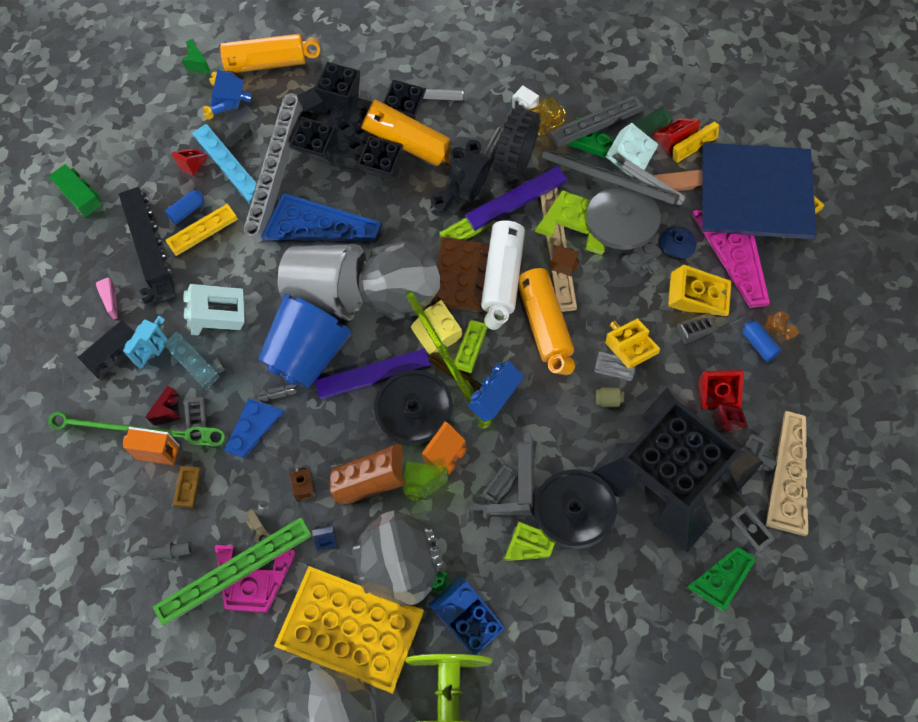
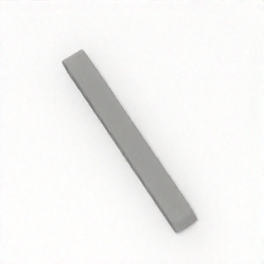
[244,94,303,243]

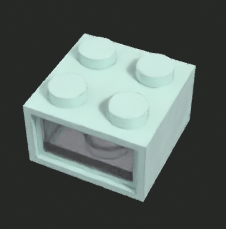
[606,123,658,178]

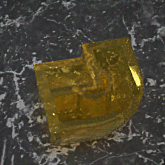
[529,97,566,137]

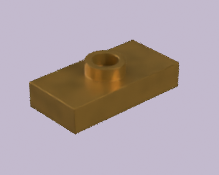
[173,466,202,508]

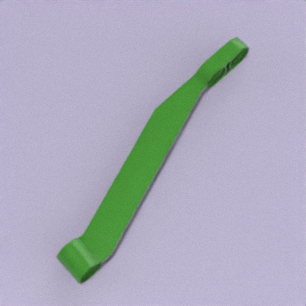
[48,411,225,446]

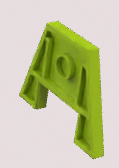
[534,190,605,255]

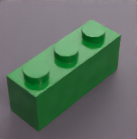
[48,164,102,217]

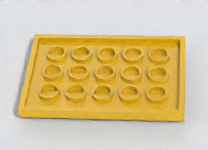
[274,566,425,694]

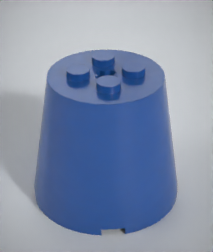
[257,294,352,389]

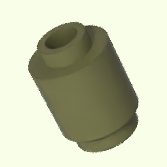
[596,387,624,407]

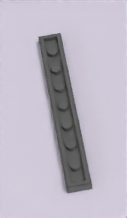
[541,149,680,204]

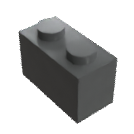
[730,505,775,552]

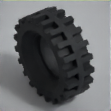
[494,106,541,180]

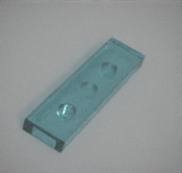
[163,332,220,390]

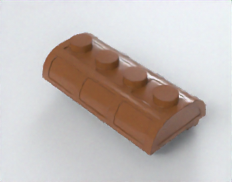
[330,444,405,504]

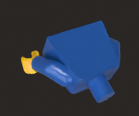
[203,69,252,120]

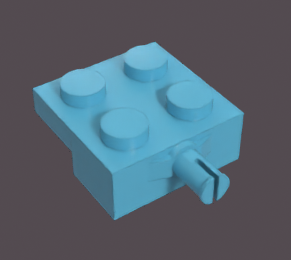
[123,316,168,369]

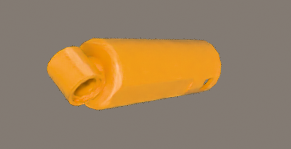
[220,34,321,73]
[361,99,459,166]
[518,268,575,376]

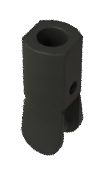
[223,122,252,151]

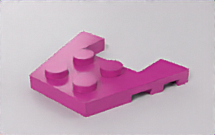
[215,545,296,613]

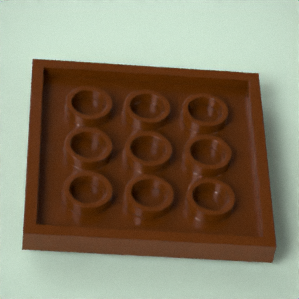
[432,237,490,313]

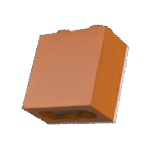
[123,427,179,465]

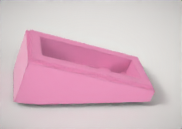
[96,277,118,320]

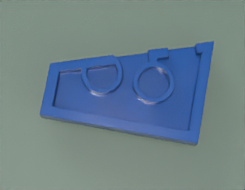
[224,398,285,459]

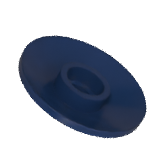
[659,226,697,259]

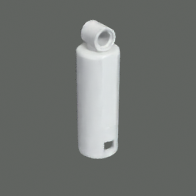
[481,221,525,330]

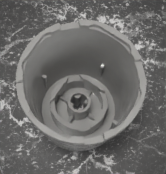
[278,244,367,321]

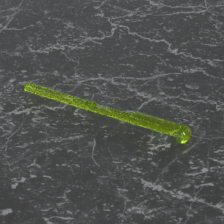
[406,292,491,429]

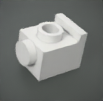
[512,86,539,112]

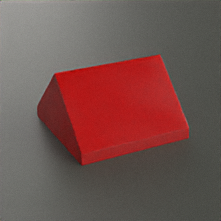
[652,118,701,154]
[698,370,744,409]

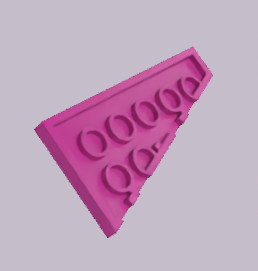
[692,210,770,308]

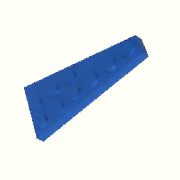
[261,193,382,241]

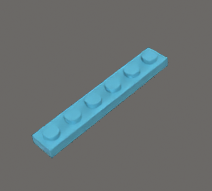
[192,124,257,204]

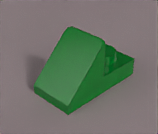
[182,39,211,73]

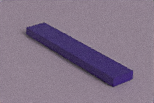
[465,166,567,231]
[315,348,431,400]

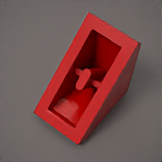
[172,148,208,176]

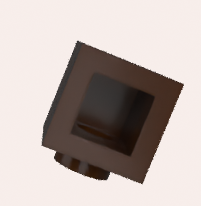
[550,245,580,276]
[289,468,316,501]

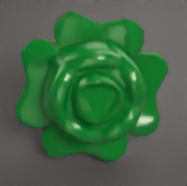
[430,572,451,595]

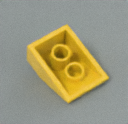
[668,265,731,316]

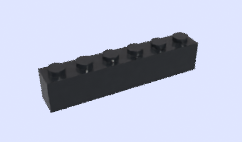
[118,187,173,288]

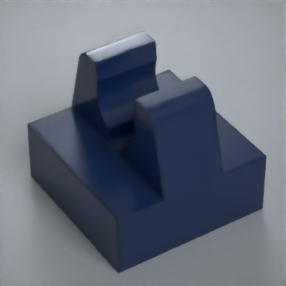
[312,524,337,550]

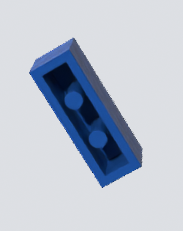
[467,361,524,422]

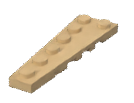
[765,411,808,536]

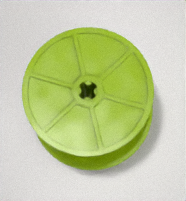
[405,654,493,722]

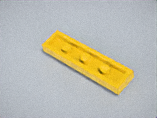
[166,203,238,256]

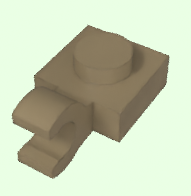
[245,509,270,543]

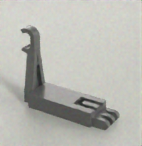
[466,432,535,521]

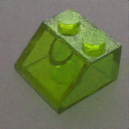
[403,462,449,501]

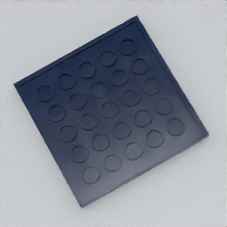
[702,142,817,239]

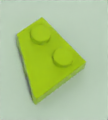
[504,522,555,561]

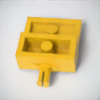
[605,318,660,369]

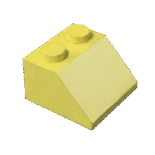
[411,300,462,356]

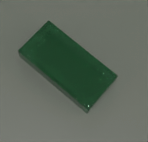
[634,107,673,136]

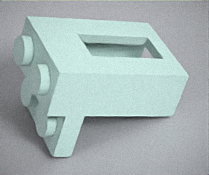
[184,284,244,335]

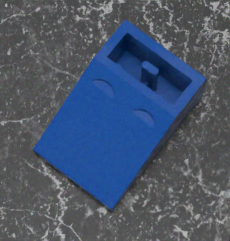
[429,576,505,655]

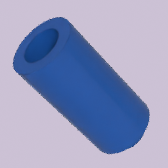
[164,190,205,225]
[742,320,782,362]

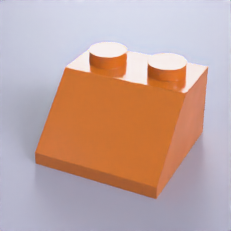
[422,421,467,478]

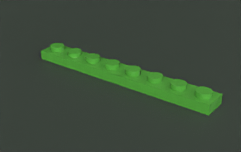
[153,517,312,626]

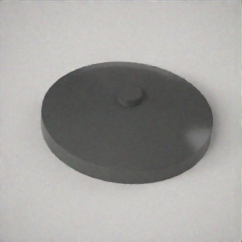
[586,186,661,250]

